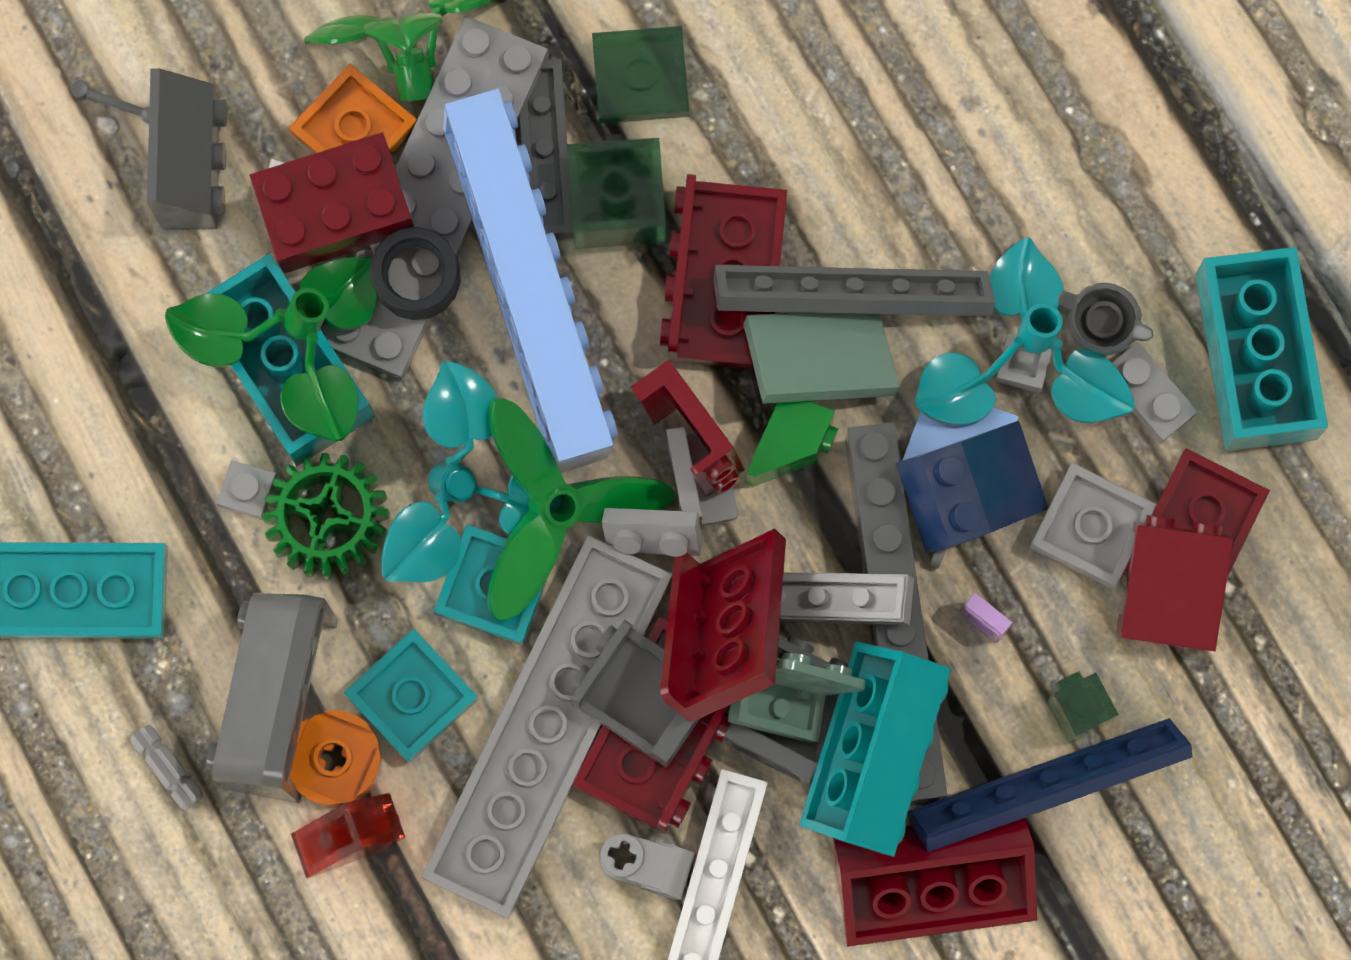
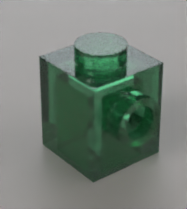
[1047,671,1119,744]

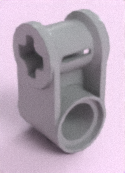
[600,834,695,900]

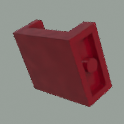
[631,360,745,497]
[1116,515,1233,652]

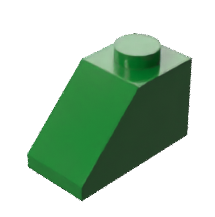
[745,401,839,487]

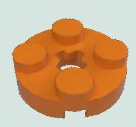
[290,710,382,807]

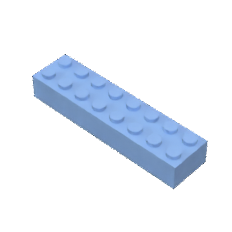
[443,88,618,473]

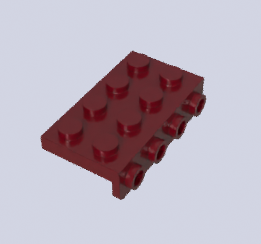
[660,174,788,370]
[660,528,786,722]
[572,617,731,835]

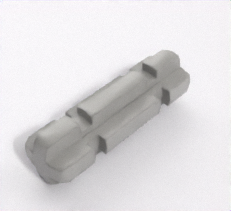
[130,725,203,810]

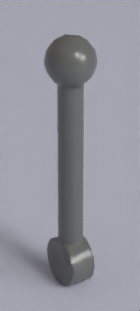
[71,80,149,124]

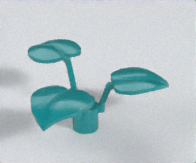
[914,237,1135,426]
[381,361,562,582]

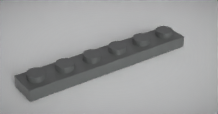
[713,265,995,316]

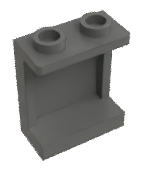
[569,620,700,768]
[724,635,848,787]

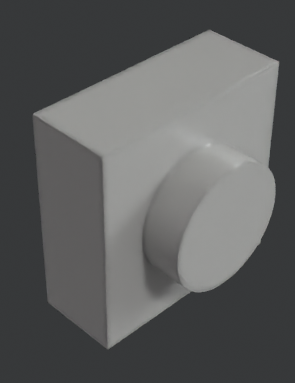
[995,334,1052,393]
[216,460,278,520]

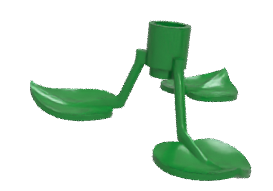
[304,0,507,101]
[165,257,377,442]

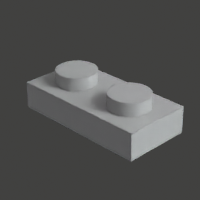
[1112,342,1198,444]
[602,508,703,557]

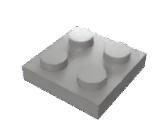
[1029,463,1157,590]

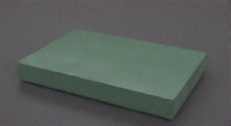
[743,312,900,403]

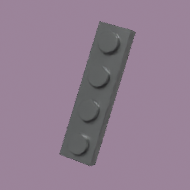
[520,59,574,239]

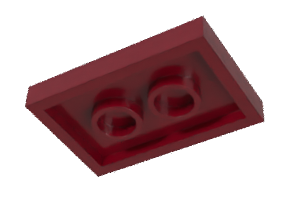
[1123,448,1270,577]

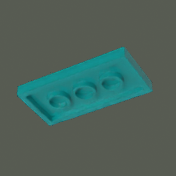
[0,542,168,639]

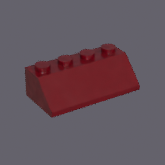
[833,818,1038,947]

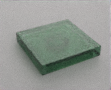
[592,26,689,124]

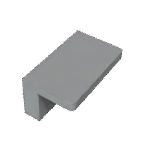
[666,426,738,527]

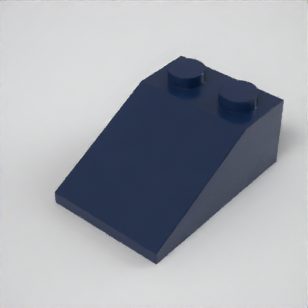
[896,420,1049,553]

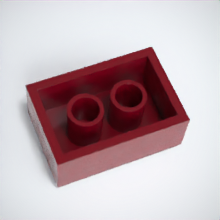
[249,132,414,274]

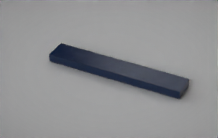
[908,718,1193,852]

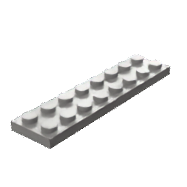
[322,16,549,380]
[421,535,673,920]

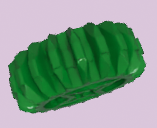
[262,453,390,580]

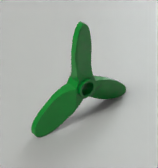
[487,397,675,620]

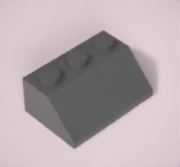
[147,68,227,230]

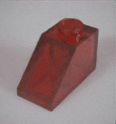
[291,793,406,879]

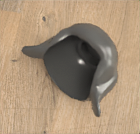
[1058,282,1154,355]

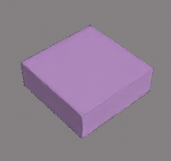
[961,593,1013,643]

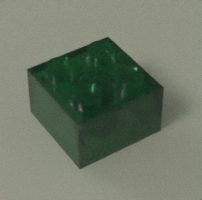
[567,138,666,249]

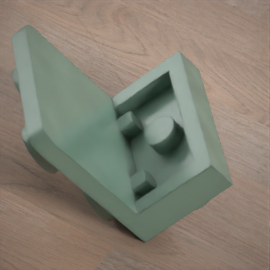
[728,653,866,743]

